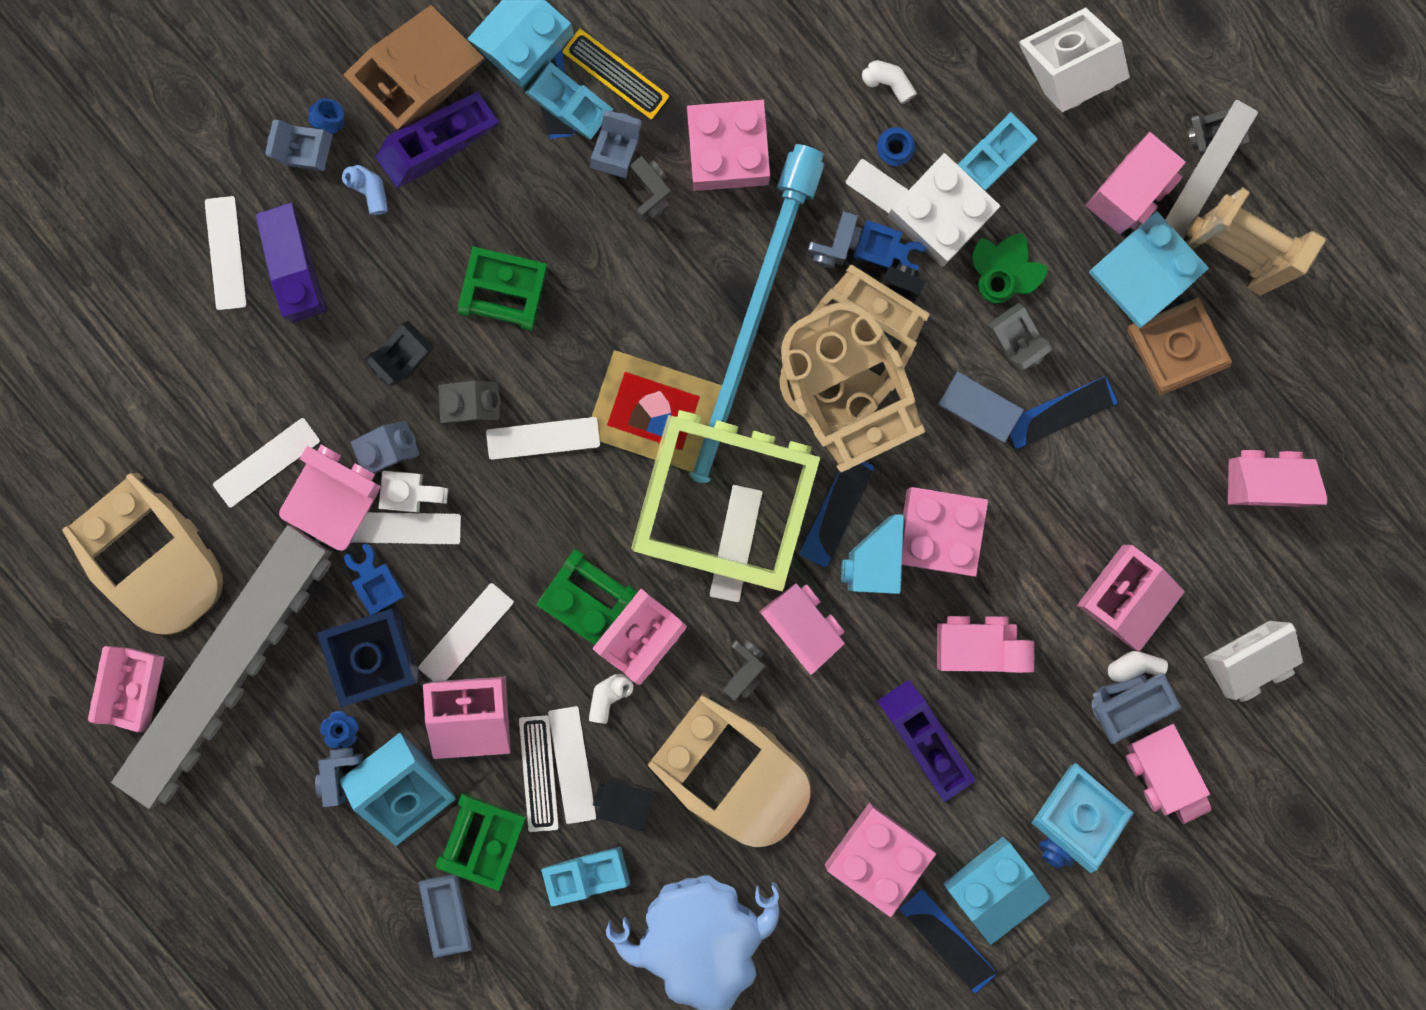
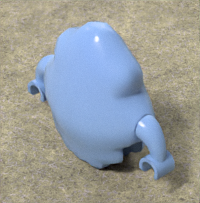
[606,874,779,1010]

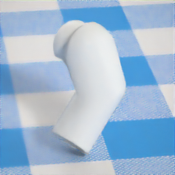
[862,60,917,104]
[1108,651,1168,683]
[589,674,633,724]

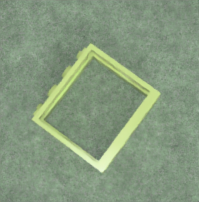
[631,410,820,592]

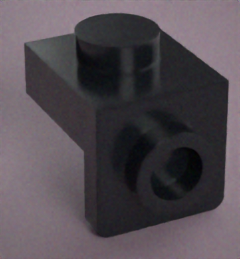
[882,264,925,303]
[365,320,434,386]

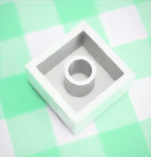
[887,153,1000,268]

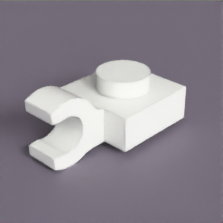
[379,471,448,513]

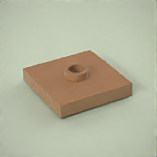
[1127,297,1232,396]

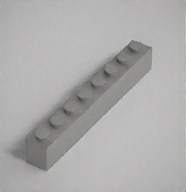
[111,525,332,809]

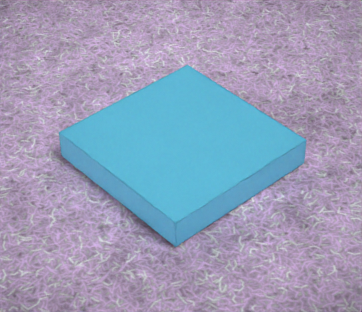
[1032,763,1134,873]

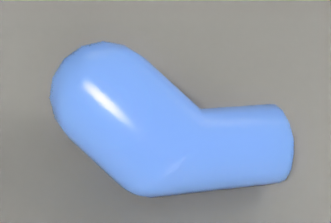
[342,165,388,215]

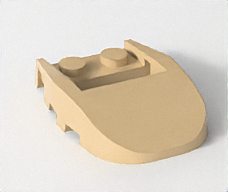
[780,265,930,432]
[781,303,925,472]
[62,473,223,636]
[648,692,811,847]

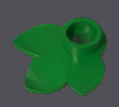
[972,233,1048,304]

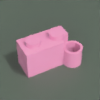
[937,616,1035,672]
[1126,724,1212,824]

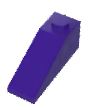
[375,92,499,188]
[256,202,328,323]
[877,680,975,802]

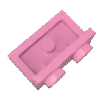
[592,589,687,685]
[88,646,164,732]

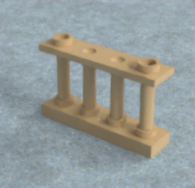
[1184,188,1326,296]

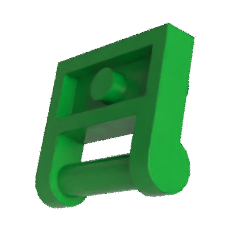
[458,246,548,332]
[536,548,638,645]
[435,793,527,891]

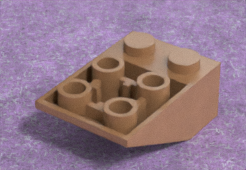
[343,5,485,131]

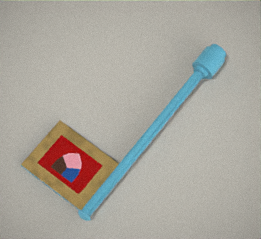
[592,144,825,483]

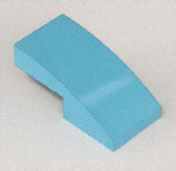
[525,62,613,140]
[958,112,1038,191]
[541,847,631,907]

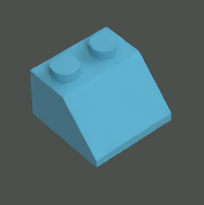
[467,0,574,91]
[1089,211,1209,329]
[841,514,904,594]
[339,733,456,846]
[943,837,1051,945]

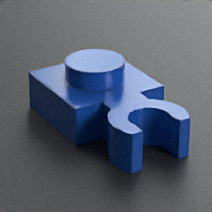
[853,220,926,271]
[344,544,406,616]

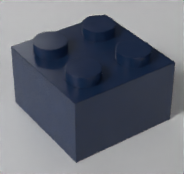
[317,608,422,708]

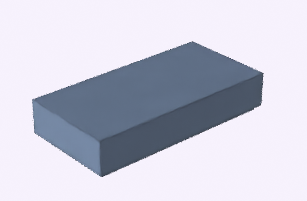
[937,371,1023,443]
[1093,673,1182,744]
[418,874,473,958]

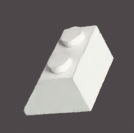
[1019,8,1130,112]
[1203,621,1303,702]

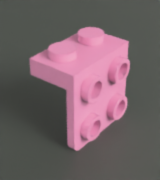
[279,445,381,551]

